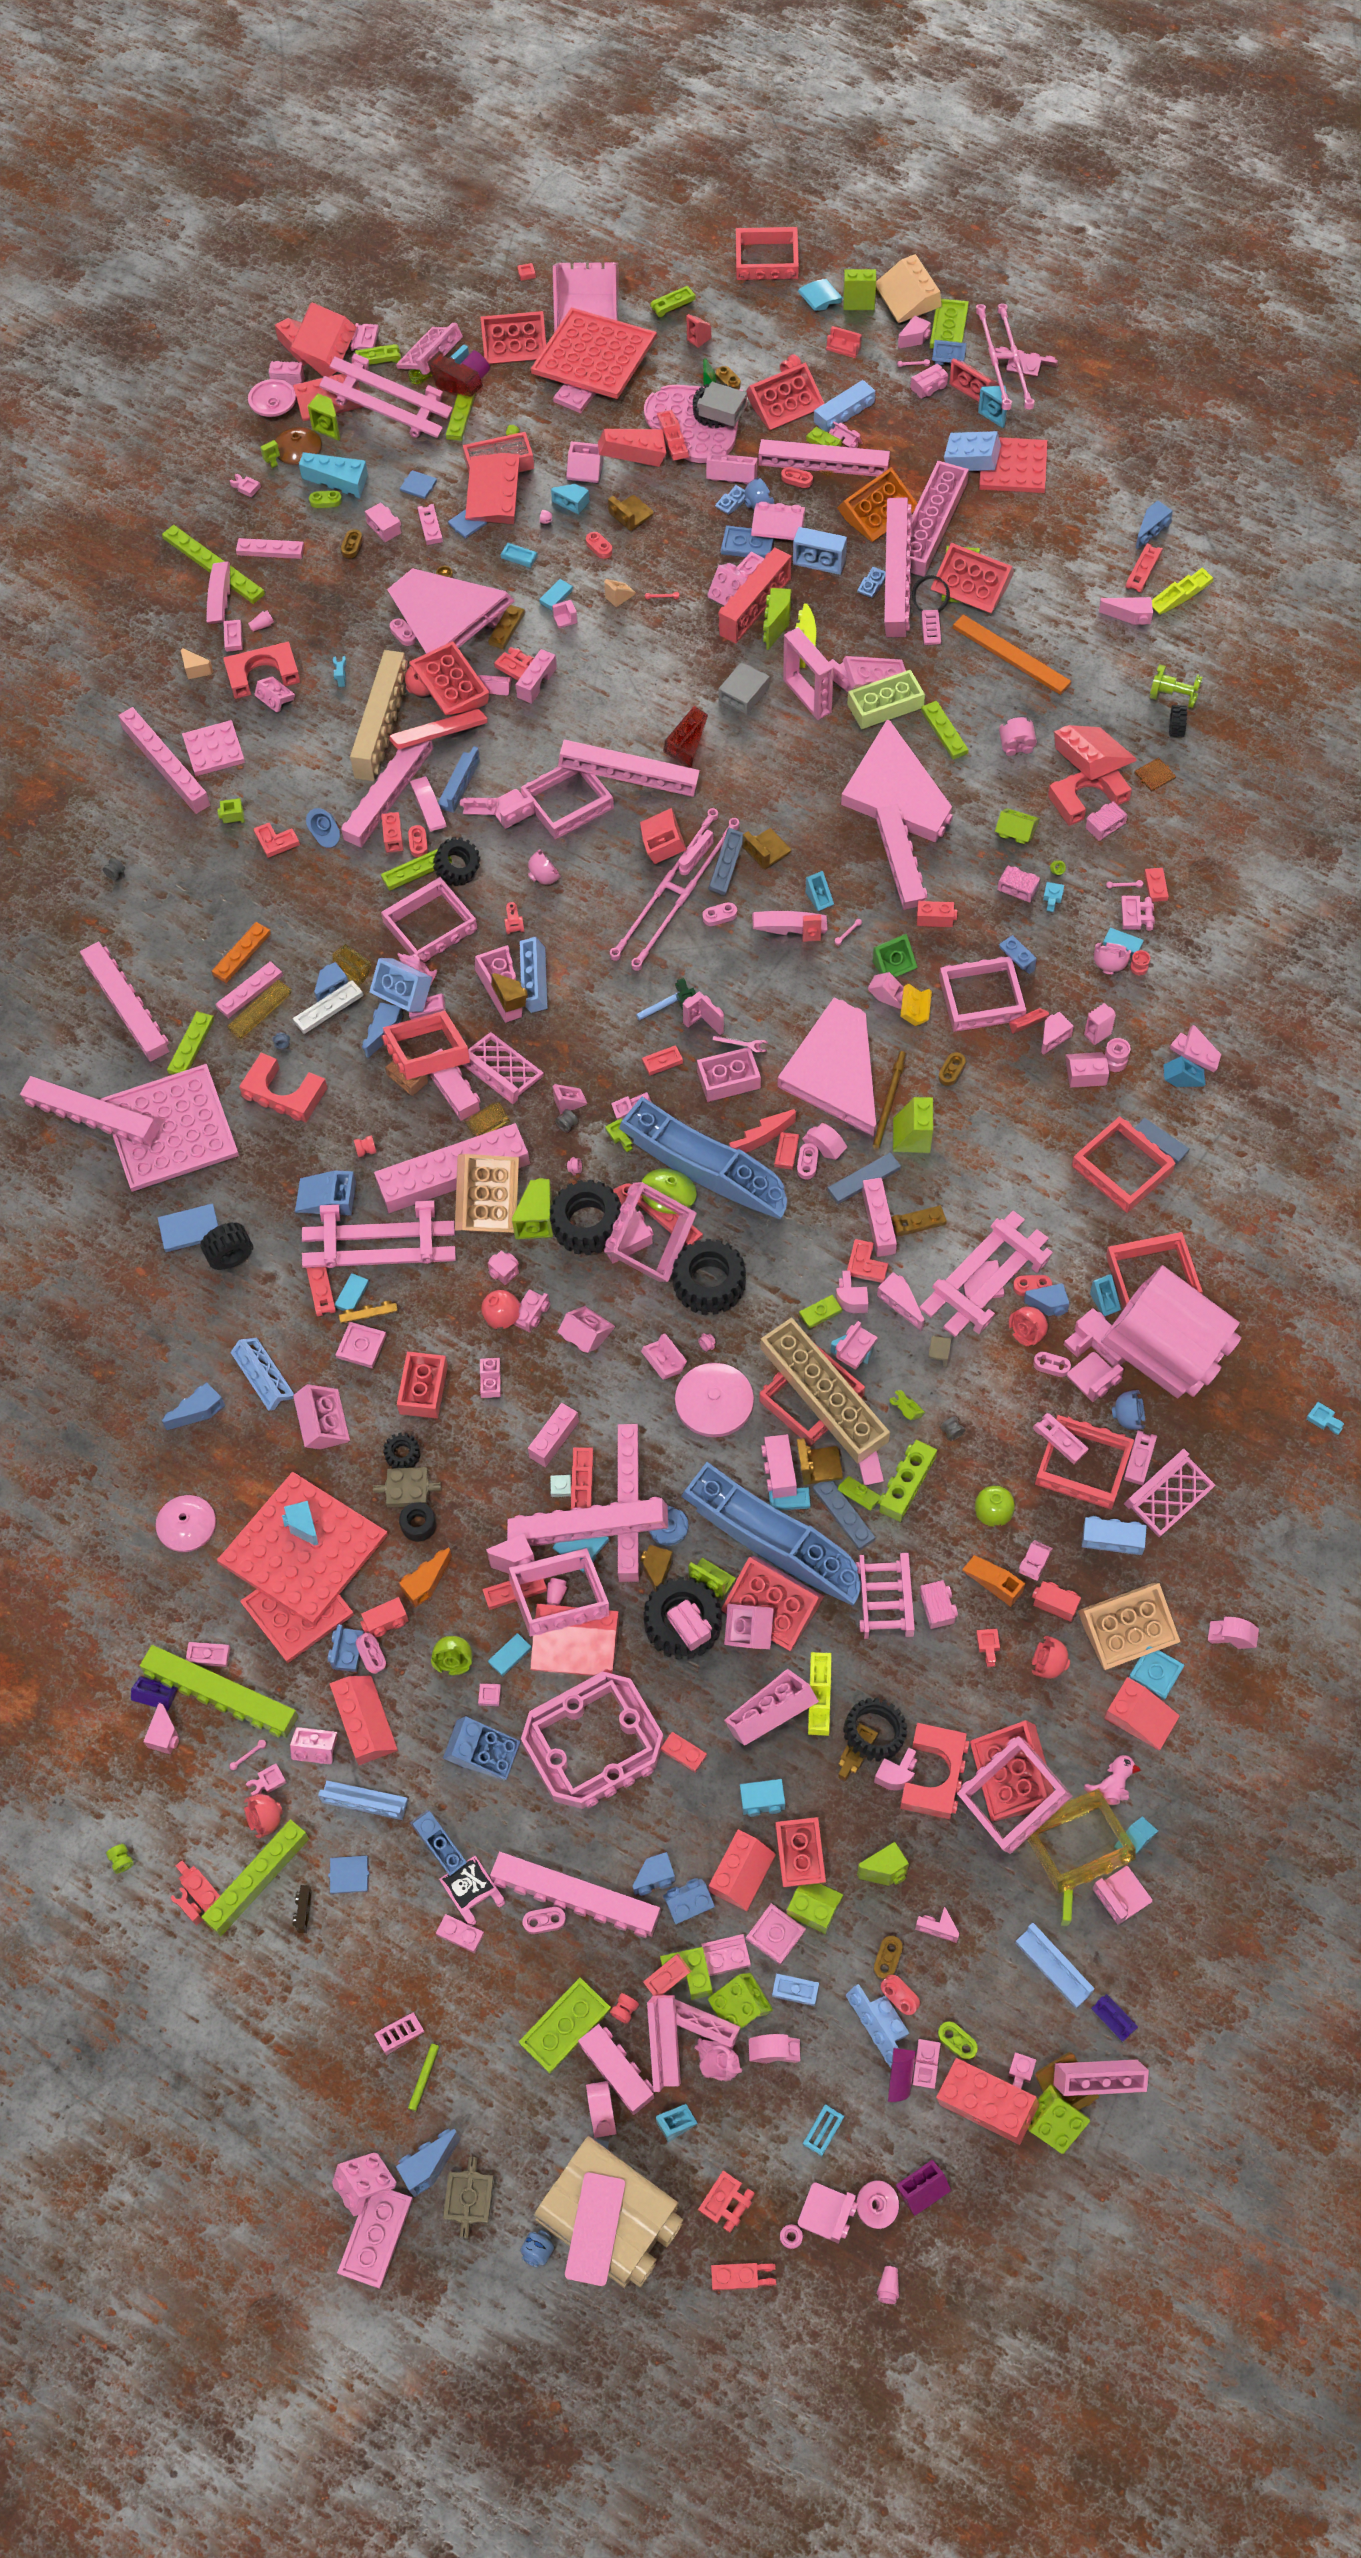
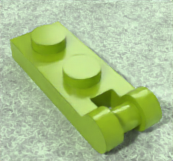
[650,286,695,317]
[355,344,401,365]

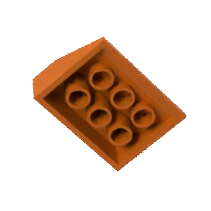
[837,467,918,542]

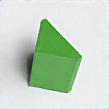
[872,934,918,977]

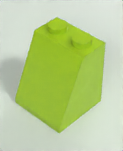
[843,269,876,310]
[893,1097,933,1153]
[512,1178,553,1239]

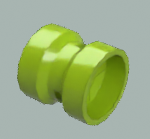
[106,1844,134,1874]

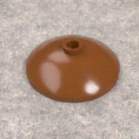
[275,427,322,465]

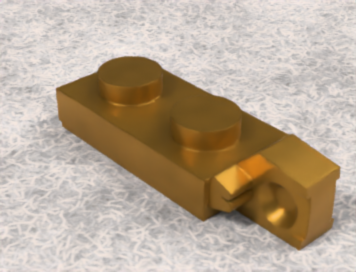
[838,1723,878,1782]

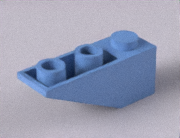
[1136,501,1173,549]
[362,1003,403,1058]
[162,1383,225,1430]
[410,1810,467,1876]

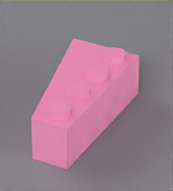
[475,945,522,1023]
[724,1669,819,1746]

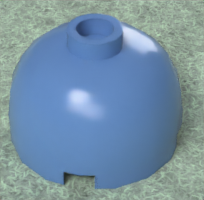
[744,477,775,510]
[1112,1390,1145,1430]

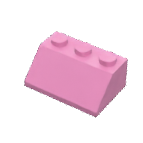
[751,502,805,540]
[293,1384,350,1449]

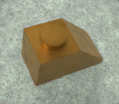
[491,973,528,1013]
[641,1545,673,1592]

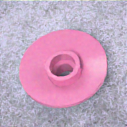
[856,2181,899,2229]

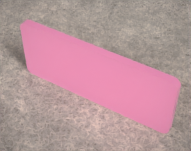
[565,2172,625,2286]

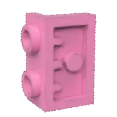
[255,677,295,713]
[514,1289,550,1332]
[835,1321,878,1370]
[290,1727,337,1764]

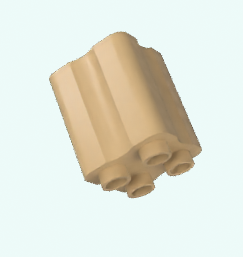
[534,2136,684,2289]

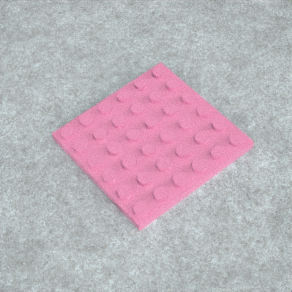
[101,1064,239,1192]

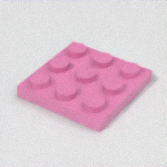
[182,720,245,777]

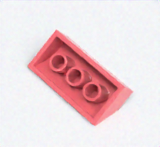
[293,374,364,421]
[330,1676,398,1766]

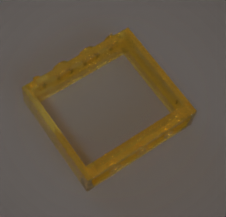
[1027,1788,1136,1893]

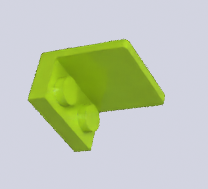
[688,1558,736,1600]
[708,1972,773,2031]
[1028,2084,1090,2154]

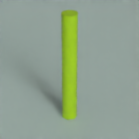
[408,2044,439,2111]

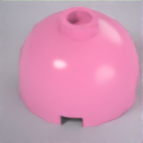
[528,849,561,885]
[1094,943,1131,974]

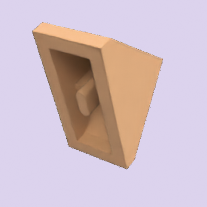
[604,579,636,607]
[181,648,213,679]

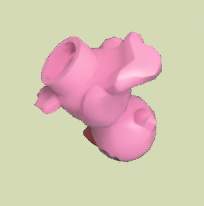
[1084,1755,1141,1805]

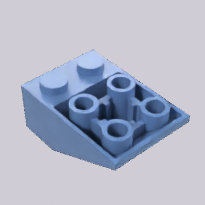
[295,1171,356,1215]
[443,1716,520,1780]
[396,2129,460,2197]

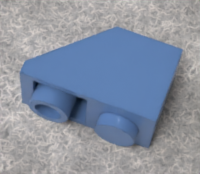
[633,1852,675,1896]

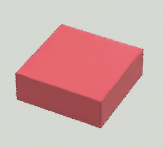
[517,263,536,281]

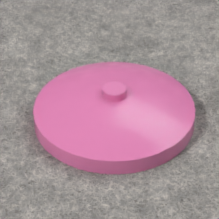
[675,1363,754,1437]

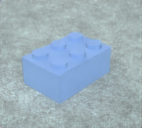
[944,431,1001,471]
[793,527,847,575]
[369,958,432,1012]

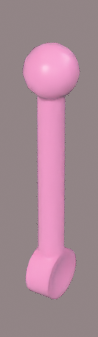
[897,359,930,367]
[1106,880,1143,889]
[835,919,862,945]
[229,1740,266,1770]

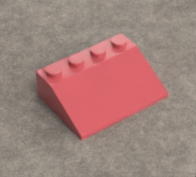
[290,303,357,377]
[480,311,546,364]
[746,362,825,431]
[465,453,520,524]
[930,543,1014,614]
[409,641,489,715]
[1054,725,1136,780]
[721,1556,824,1651]
[530,1604,619,1676]
[970,1720,1054,1821]

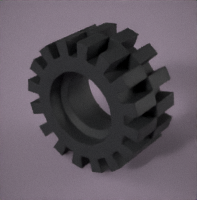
[1169,705,1187,737]
[383,1432,420,1469]

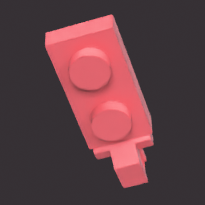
[176,1861,220,1912]

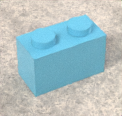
[740,1779,785,1817]

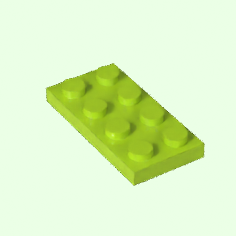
[930,299,969,349]
[519,1978,611,2074]

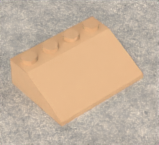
[876,254,942,323]
[455,1154,519,1233]
[1078,1583,1180,1670]

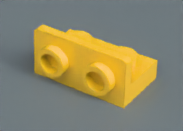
[900,984,932,1026]

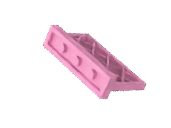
[396,323,463,375]
[462,1032,544,1104]
[1124,1449,1216,1537]

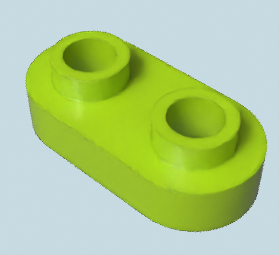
[309,491,342,508]
[938,2022,978,2061]

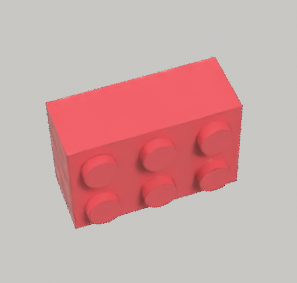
[397,1352,448,1419]

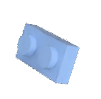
[772,1973,819,2006]

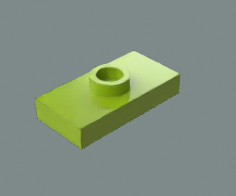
[799,1295,842,1329]
[837,1476,880,1511]

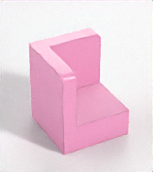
[552,600,577,628]
[1064,1324,1094,1358]

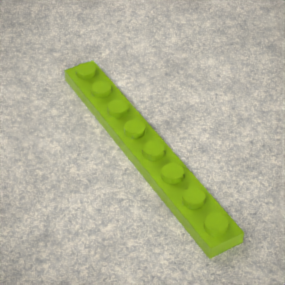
[162,525,265,604]

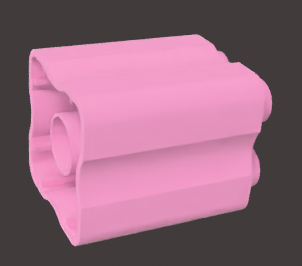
[1101,1265,1242,1399]

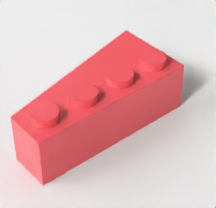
[598,429,666,467]

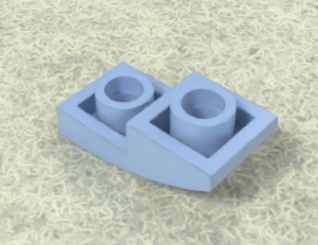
[715,485,746,515]
[857,567,886,598]

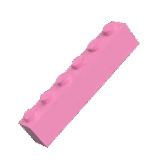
[875,804,927,910]

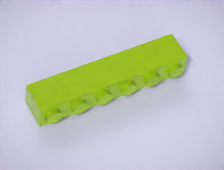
[201,1819,309,1937]

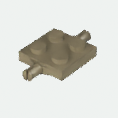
[373,1467,441,1508]
[443,2157,494,2239]

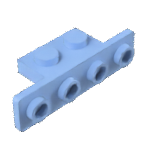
[846,1984,909,2068]

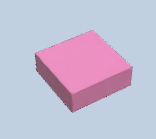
[478,1684,501,1706]

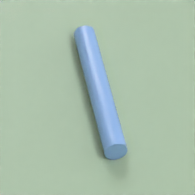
[636,992,679,1021]

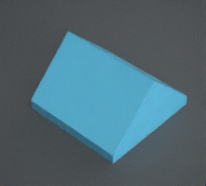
[978,386,1007,428]

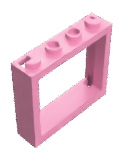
[783,627,833,720]
[521,767,614,840]
[381,877,477,962]
[939,957,1026,1032]
[604,1182,697,1282]
[509,1548,609,1636]
[957,1736,1073,1854]

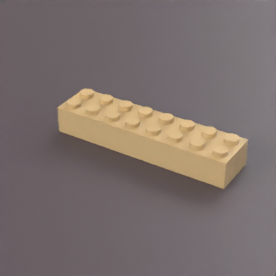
[350,650,408,782]
[760,1318,890,1464]

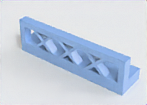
[230,1338,294,1411]
[318,1780,408,1820]
[1015,1923,1094,2009]

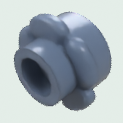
[272,1032,290,1049]

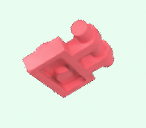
[494,647,534,680]
[698,2171,755,2233]

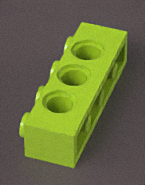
[878,1440,937,1522]

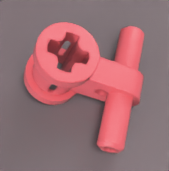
[504,902,524,935]

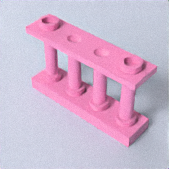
[855,1553,915,1639]

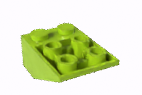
[763,588,791,650]

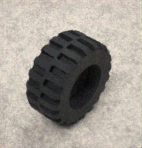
[550,1180,621,1255]
[672,1239,746,1315]
[643,1577,722,1660]

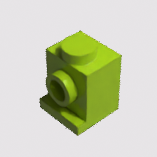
[217,798,245,823]

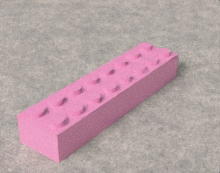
[910,461,969,577]
[884,498,912,637]
[374,1123,530,1213]

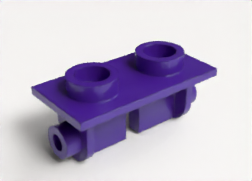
[1091,1994,1138,2042]

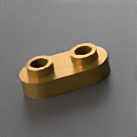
[716,366,741,390]
[341,529,363,559]
[938,1052,966,1086]
[874,1936,903,1980]

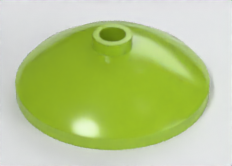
[641,1168,697,1214]

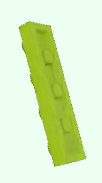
[446,388,475,441]
[921,701,969,760]
[381,849,452,891]
[167,1011,214,1075]

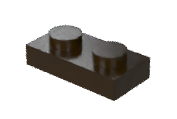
[293,1885,312,1933]

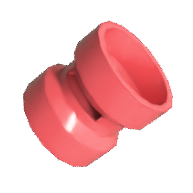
[780,354,802,372]
[1130,950,1150,975]
[354,1135,376,1158]
[610,1993,639,2024]

